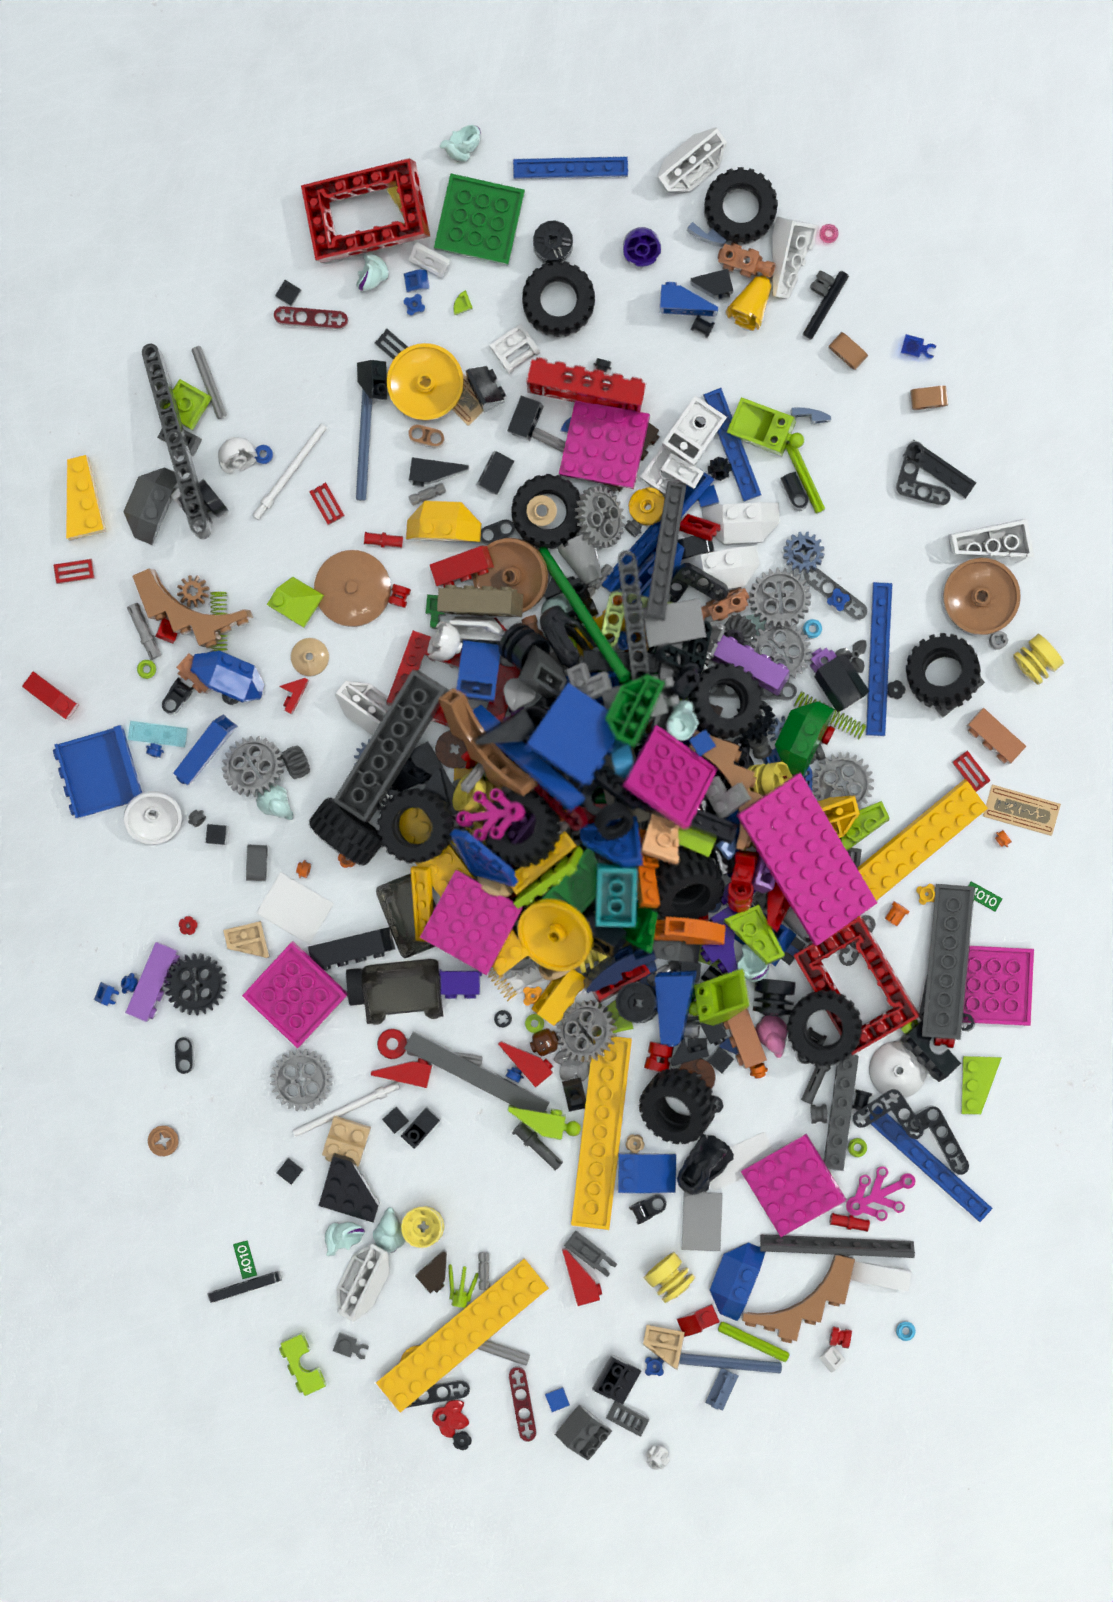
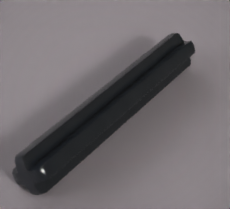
[803,271,849,339]

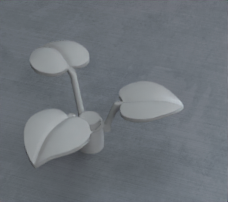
[499,652,580,712]

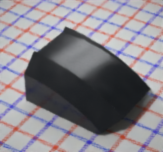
[814,656,869,712]

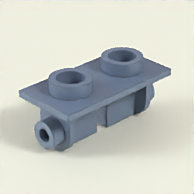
[705,1368,739,1411]

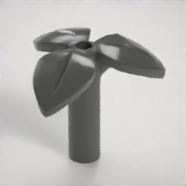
[835,640,867,673]

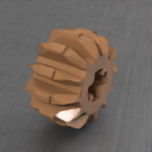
[177,575,210,608]

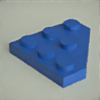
[580,816,643,868]
[450,829,518,887]

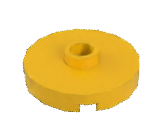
[628,487,665,526]

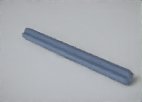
[356,389,372,501]
[679,1353,782,1373]

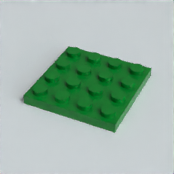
[434,173,525,265]

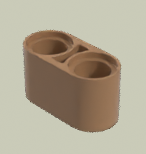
[829,332,868,370]
[910,386,948,410]
[409,425,445,449]

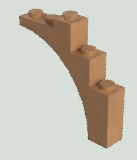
[132,568,253,649]
[439,688,537,796]
[689,731,763,851]
[741,1255,855,1343]

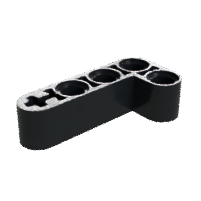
[906,1105,969,1175]

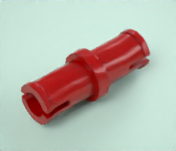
[364,532,403,548]
[829,1213,870,1232]

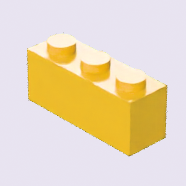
[531,969,586,1026]

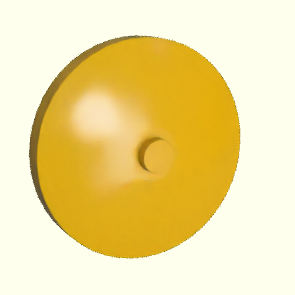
[387,343,464,421]
[518,899,593,971]

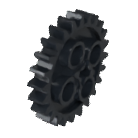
[164,953,227,1016]

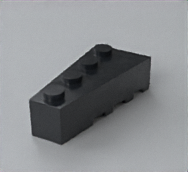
[581,907,627,958]
[308,927,395,970]

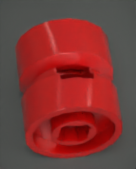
[727,883,754,913]
[644,1041,674,1072]

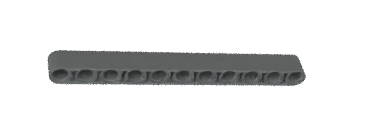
[142,343,212,539]

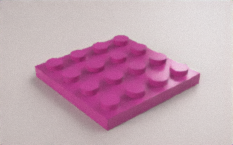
[559,401,650,489]
[622,725,718,830]
[420,870,524,975]
[242,941,348,1049]
[963,946,1034,1026]
[741,1134,847,1237]

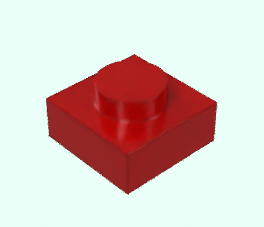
[155,618,178,644]

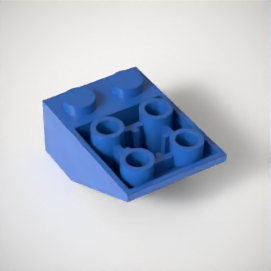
[456,640,500,703]

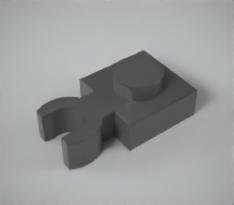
[333,1332,369,1359]

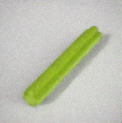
[786,443,825,513]
[718,1322,790,1362]

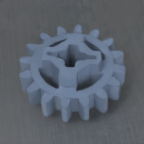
[783,531,825,573]

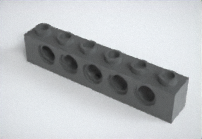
[823,1054,859,1171]

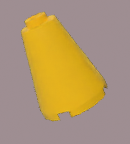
[725,275,772,331]

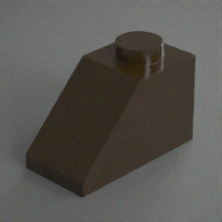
[415,1249,447,1294]

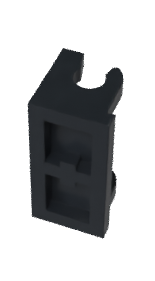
[507,395,544,441]
[476,451,514,495]

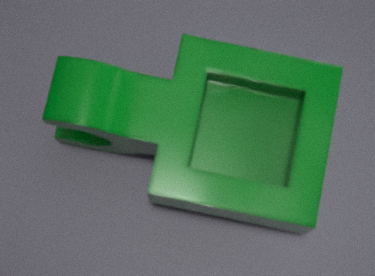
[426,594,446,629]

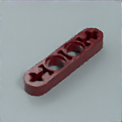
[274,306,348,330]
[533,781,588,830]
[509,1366,536,1442]

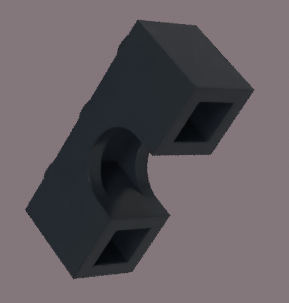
[900,1020,961,1082]

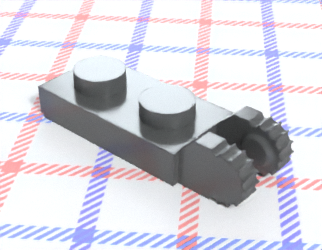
[564,1230,617,1277]

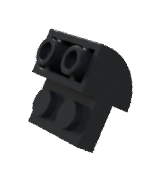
[592,1355,641,1404]

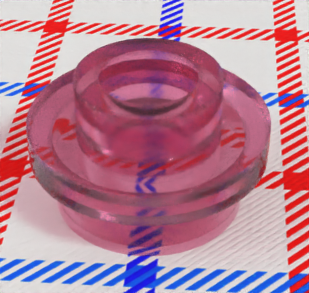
[819,224,839,243]

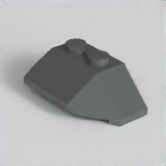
[123,467,178,545]
[622,919,700,963]

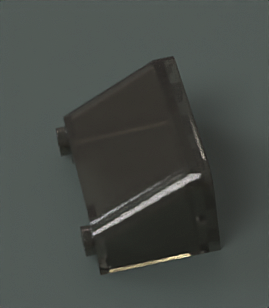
[376,873,436,958]
[362,959,444,1025]

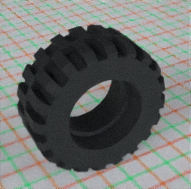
[704,167,778,244]
[522,261,595,337]
[511,474,581,549]
[906,633,981,710]
[687,663,764,739]
[377,788,454,863]
[483,791,561,867]
[309,797,382,866]
[655,851,725,920]
[787,990,862,1066]
[639,1068,716,1144]

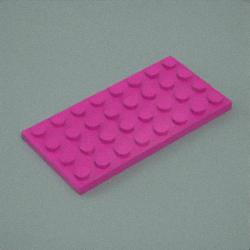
[737,773,877,945]

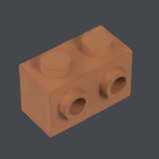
[176,653,211,694]

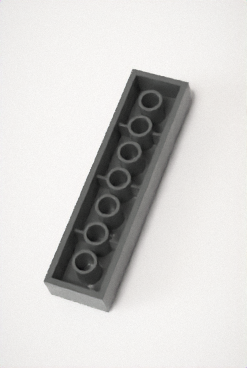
[333,670,449,822]

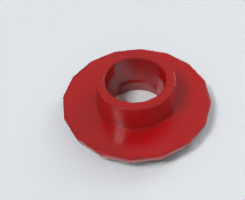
[377,1029,407,1059]

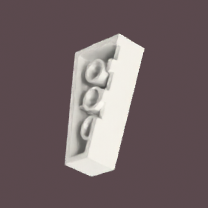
[949,519,1034,557]

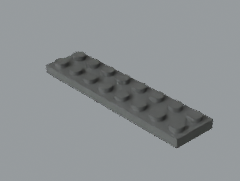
[922,884,975,1040]

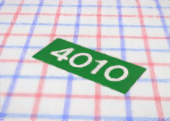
[968,881,1003,912]
[233,1240,257,1279]

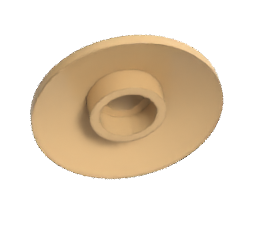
[291,638,329,676]
[477,877,514,897]

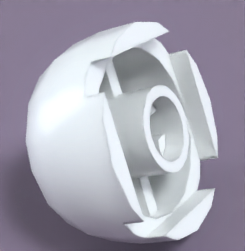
[218,437,257,473]
[427,621,462,661]

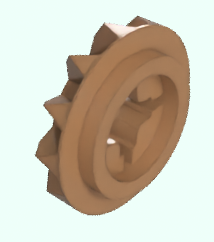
[148,1126,179,1156]

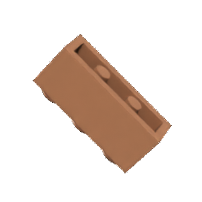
[966,708,1026,764]
[722,1008,767,1069]

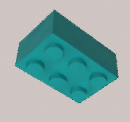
[595,864,637,927]

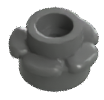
[624,519,642,537]
[188,810,206,827]

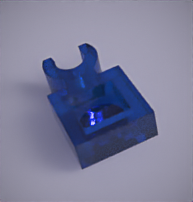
[900,334,936,359]

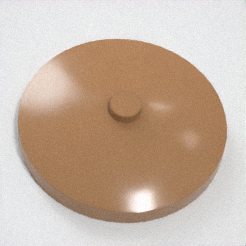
[473,538,548,613]
[314,550,391,627]
[943,558,1021,635]

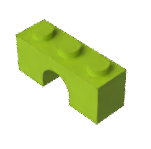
[279,1332,327,1396]

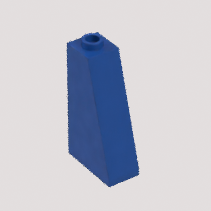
[173,714,238,785]
[655,971,697,1047]

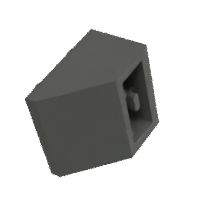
[518,645,567,698]
[555,1405,612,1460]

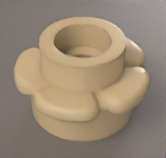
[626,1134,645,1153]

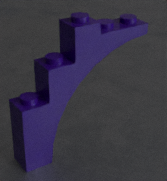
[700,882,756,987]

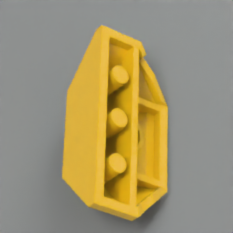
[406,501,482,542]
[818,796,860,838]

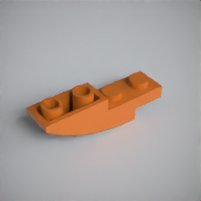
[636,829,660,908]
[654,917,726,945]

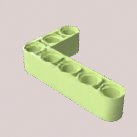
[601,591,674,647]

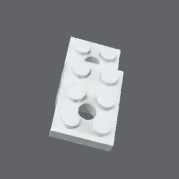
[640,396,727,495]

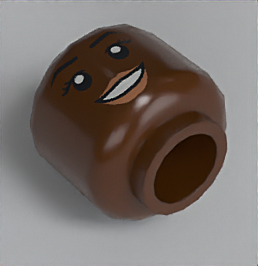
[530,1028,559,1056]

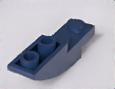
[584,945,657,993]

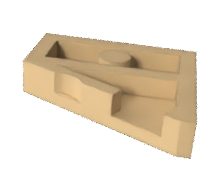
[223,921,270,958]
[643,1325,685,1370]

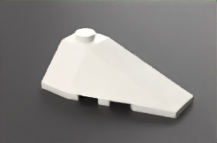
[772,217,819,299]

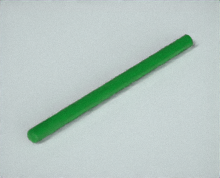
[538,547,630,682]

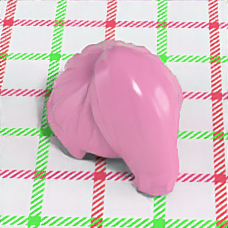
[755,1015,788,1058]

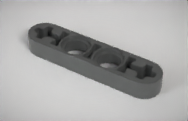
[804,568,867,620]

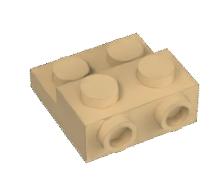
[322,1116,371,1167]

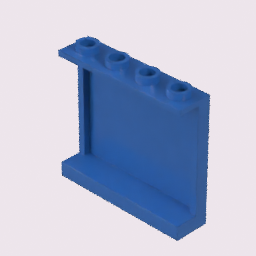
[523,683,616,789]
[53,725,142,818]

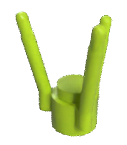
[448,1264,479,1308]

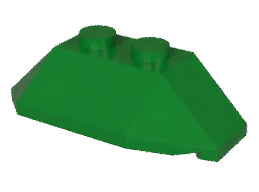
[605,674,665,747]
[775,701,835,778]

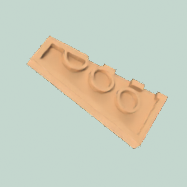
[641,813,679,865]

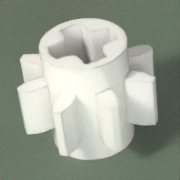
[645,1446,670,1470]

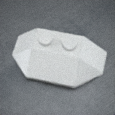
[657,127,727,192]
[702,502,780,544]
[681,546,760,592]
[448,614,505,645]
[335,681,390,736]
[337,1244,390,1322]

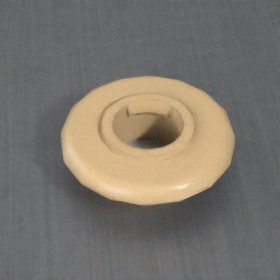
[526,495,557,526]

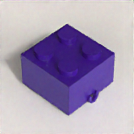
[439,969,482,999]

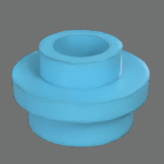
[803,619,822,638]
[896,1321,916,1341]

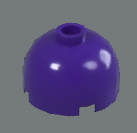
[623,227,661,267]

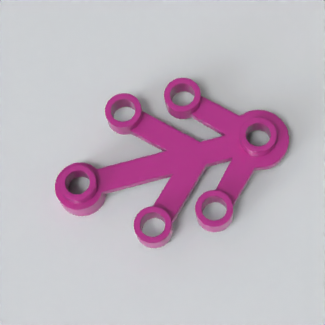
[456,788,525,841]
[846,1166,916,1221]

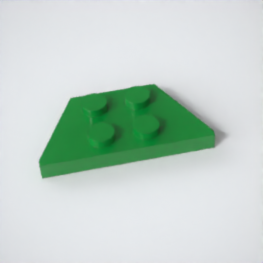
[541,848,598,913]
[621,902,658,953]

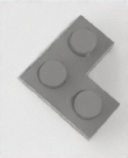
[567,662,613,700]
[706,776,751,819]

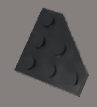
[318,1153,379,1223]

